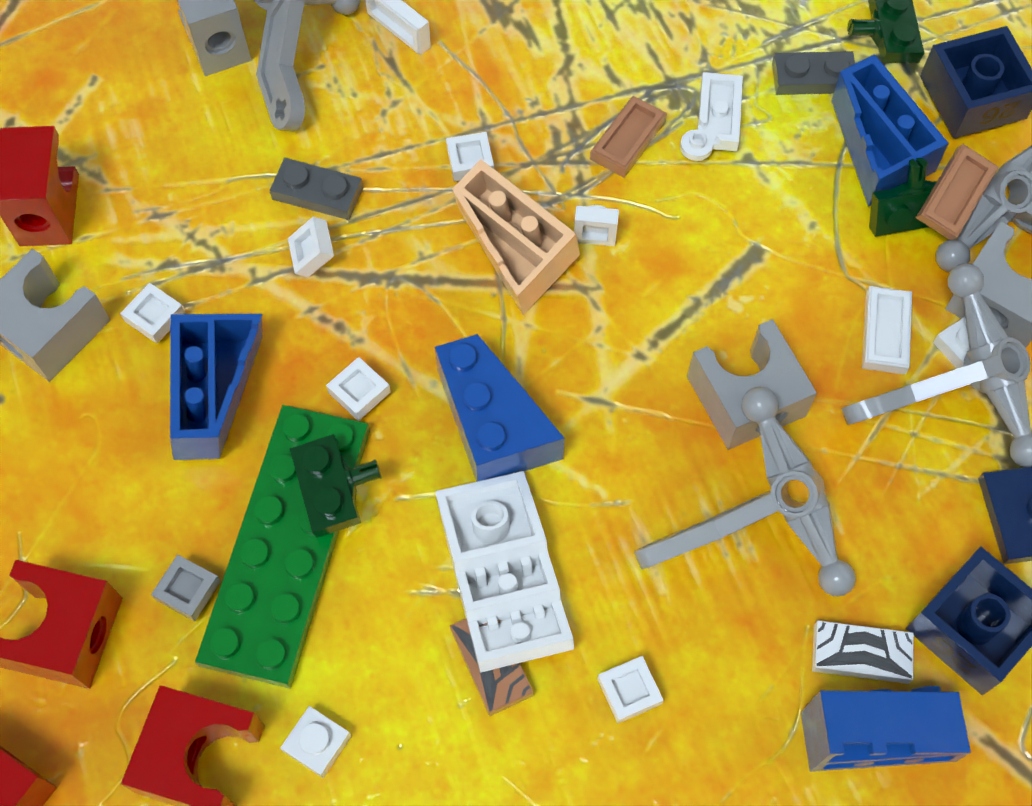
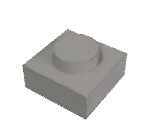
[151,554,221,621]

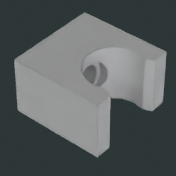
[177,0,252,76]
[945,221,1032,348]
[0,248,110,382]
[687,319,817,450]

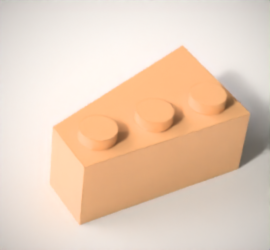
[452,159,580,315]

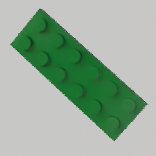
[195,405,370,689]

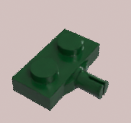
[847,0,924,63]
[869,158,937,237]
[290,434,382,538]

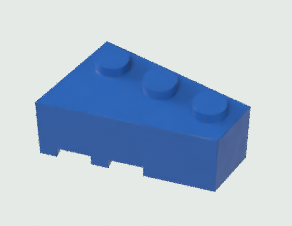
[832,54,949,207]
[170,314,262,460]
[435,334,565,482]
[801,686,971,772]

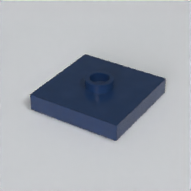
[978,467,1032,564]

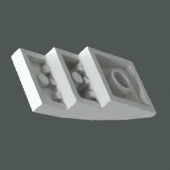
[435,471,574,673]

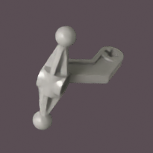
[254,0,360,132]
[936,145,1032,272]
[841,263,1032,468]
[634,387,856,597]

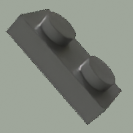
[772,51,855,95]
[269,157,363,220]

